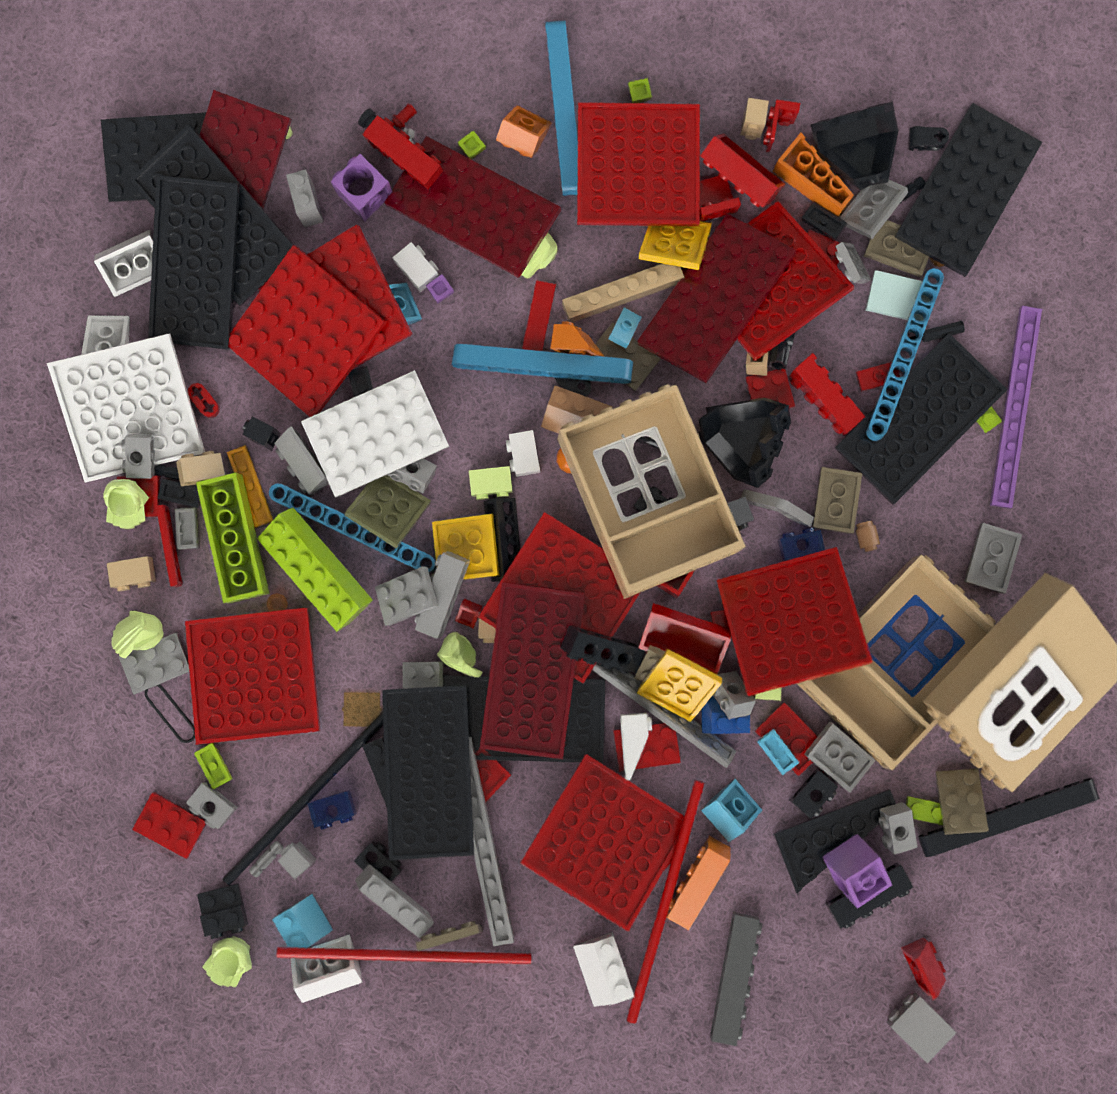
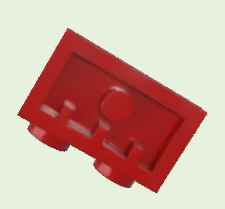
[763,99,800,152]
[700,176,741,222]

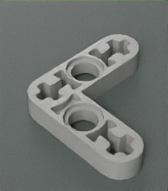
[740,489,814,527]

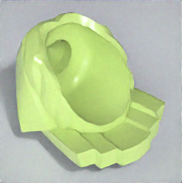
[521,233,558,279]
[103,479,149,529]
[112,611,163,658]
[437,632,483,677]
[202,936,252,988]

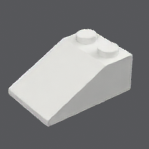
[81,316,129,355]
[620,713,652,780]

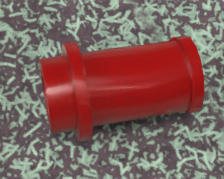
[391,103,417,129]

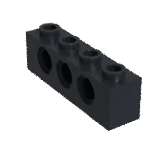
[560,625,645,674]

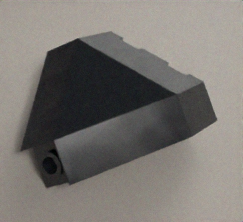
[810,101,899,190]
[697,397,791,488]

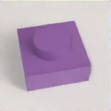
[426,274,454,304]

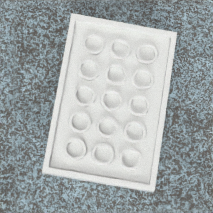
[301,371,449,497]

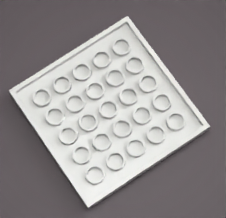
[47,333,205,482]

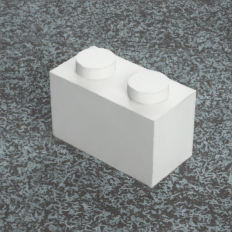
[393,242,439,292]
[506,430,540,477]

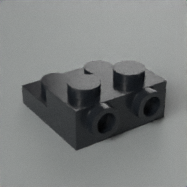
[197,883,248,939]

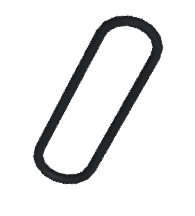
[145,684,195,743]

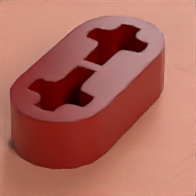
[187,383,220,418]

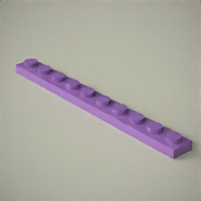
[990,306,1042,509]

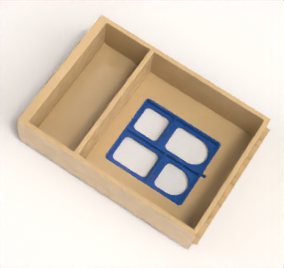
[796,555,996,770]

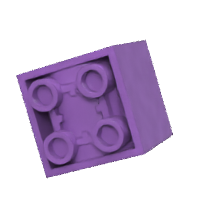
[331,154,392,222]
[823,834,892,908]

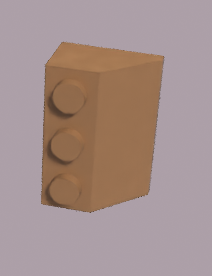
[541,386,613,434]

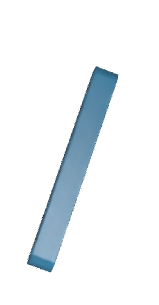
[545,20,578,196]
[866,268,944,441]
[452,344,633,384]
[269,483,436,574]

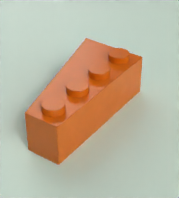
[772,132,854,217]
[667,835,731,930]

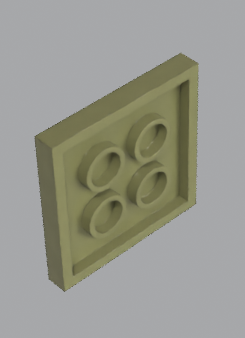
[345,475,431,549]

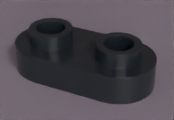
[554,377,592,397]

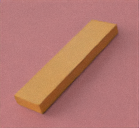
[226,445,273,528]

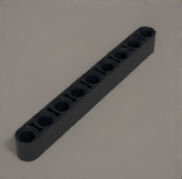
[918,778,1100,857]

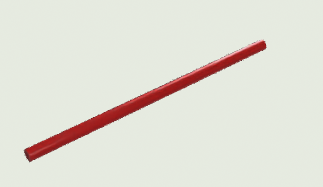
[626,780,705,1024]
[277,947,531,964]

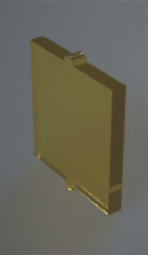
[342,692,382,727]

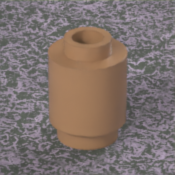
[855,521,880,552]

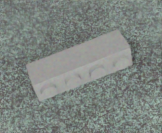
[415,551,470,639]
[355,864,434,938]

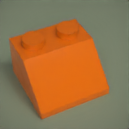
[496,105,552,158]
[551,321,604,357]

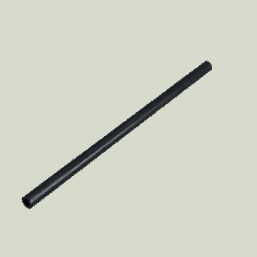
[222,711,383,885]

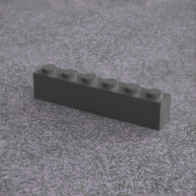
[710,912,762,1046]

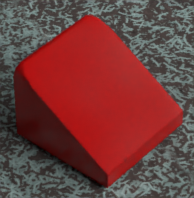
[455,598,483,629]

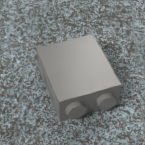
[286,170,324,227]
[887,992,957,1063]

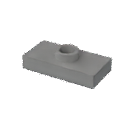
[175,507,199,550]

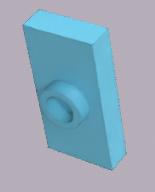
[608,308,642,348]
[756,729,799,775]

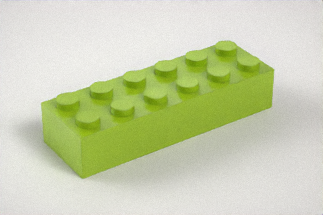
[196,473,270,603]
[257,507,373,632]

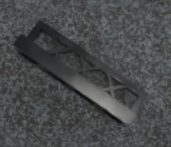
[484,498,520,582]

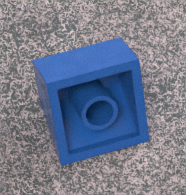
[702,695,750,734]

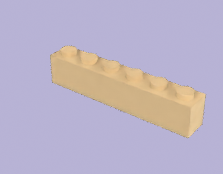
[562,264,684,323]

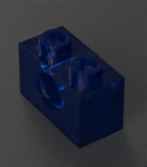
[778,527,825,562]
[307,790,357,830]

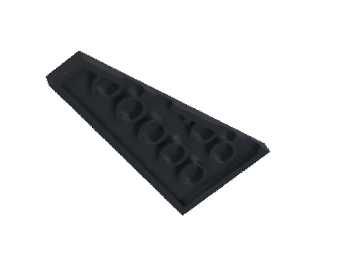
[773,789,896,893]

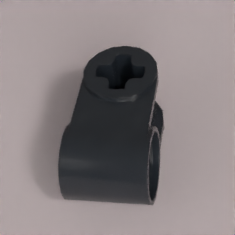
[908,126,949,151]

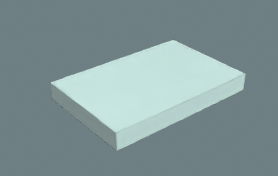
[865,270,933,321]

